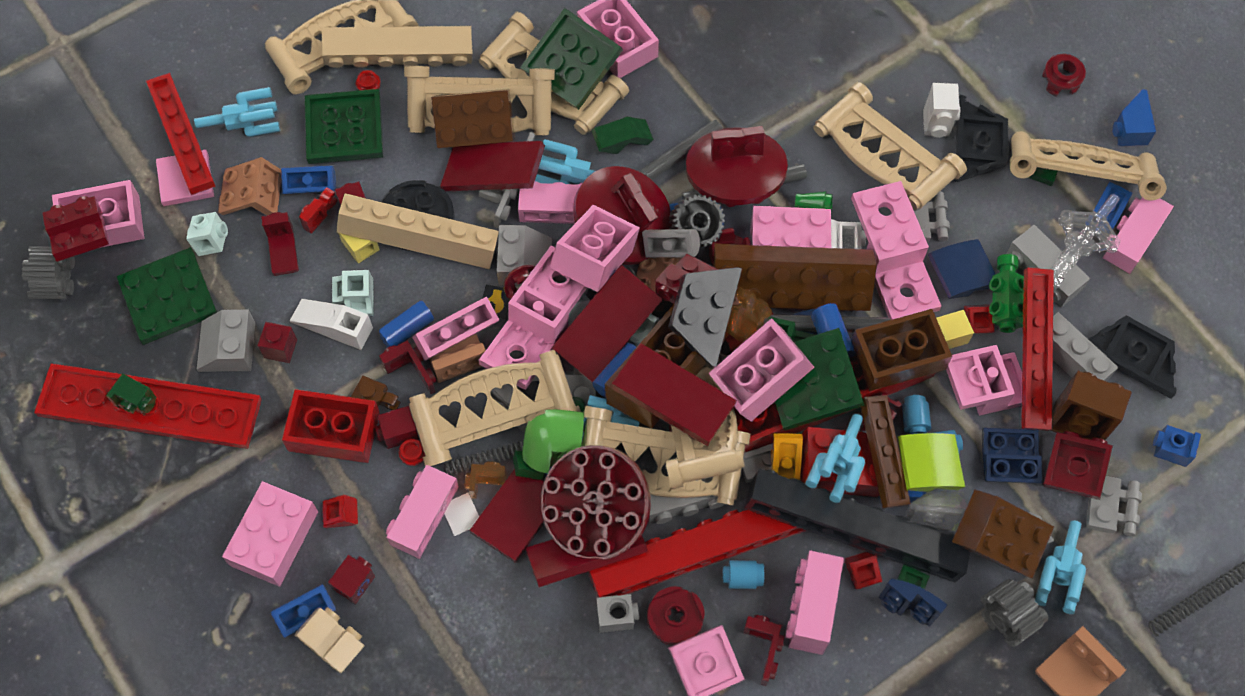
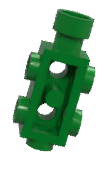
[989,254,1024,333]

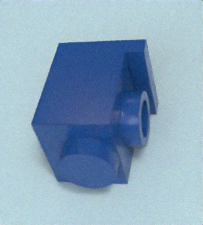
[1153,425,1201,467]

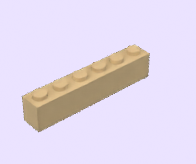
[322,26,472,68]
[337,194,499,269]

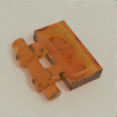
[725,287,772,343]

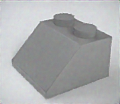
[497,225,552,286]
[197,309,255,372]

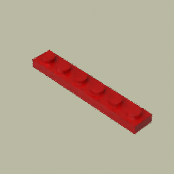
[146,73,216,195]
[1021,268,1054,431]

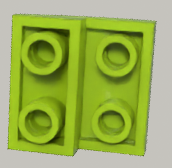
[898,433,965,492]

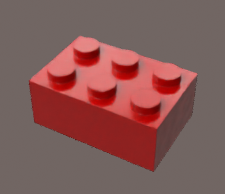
[282,389,380,463]
[800,427,880,497]

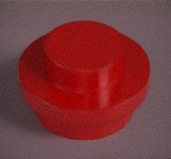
[356,70,381,90]
[398,439,425,466]

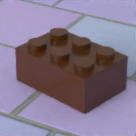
[431,88,515,148]
[851,309,953,391]
[1050,371,1132,440]
[952,489,1054,579]

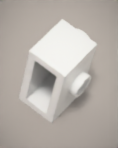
[923,83,960,138]

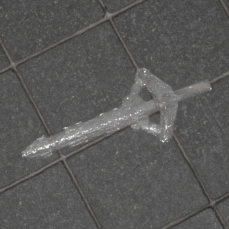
[1051,194,1121,291]

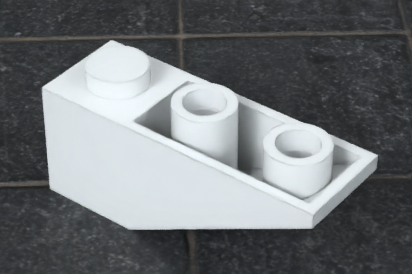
[290,299,373,350]

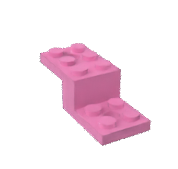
[851,181,941,320]
[479,246,587,390]

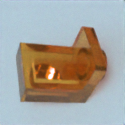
[465,462,507,499]

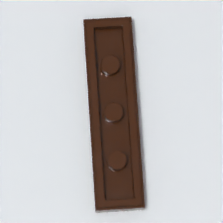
[861,395,911,509]

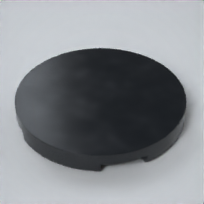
[382,180,455,252]

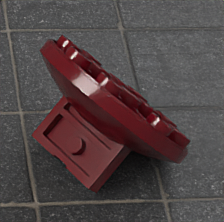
[686,126,788,207]
[573,166,672,265]
[541,445,651,560]

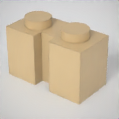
[294,607,364,673]

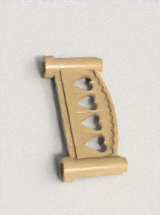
[265,0,419,94]
[479,12,629,135]
[404,66,555,135]
[813,82,967,210]
[1010,131,1166,201]
[409,350,581,467]
[666,367,745,489]
[582,406,750,505]

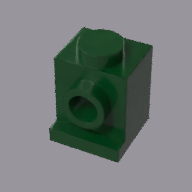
[106,373,157,415]

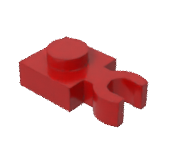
[299,188,338,234]

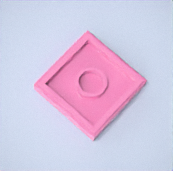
[156,150,214,206]
[668,625,745,696]

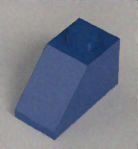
[1113,89,1156,146]

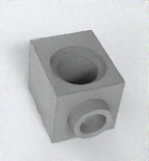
[596,594,639,633]

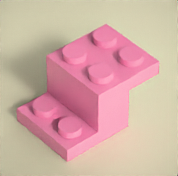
[946,345,1022,416]

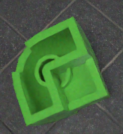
[522,409,584,473]

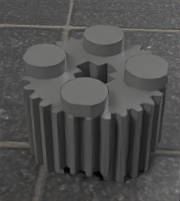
[669,195,725,248]
[22,246,75,299]
[980,579,1048,647]

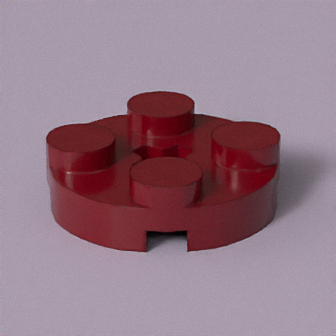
[647,586,705,645]

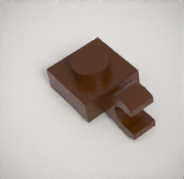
[351,376,401,411]

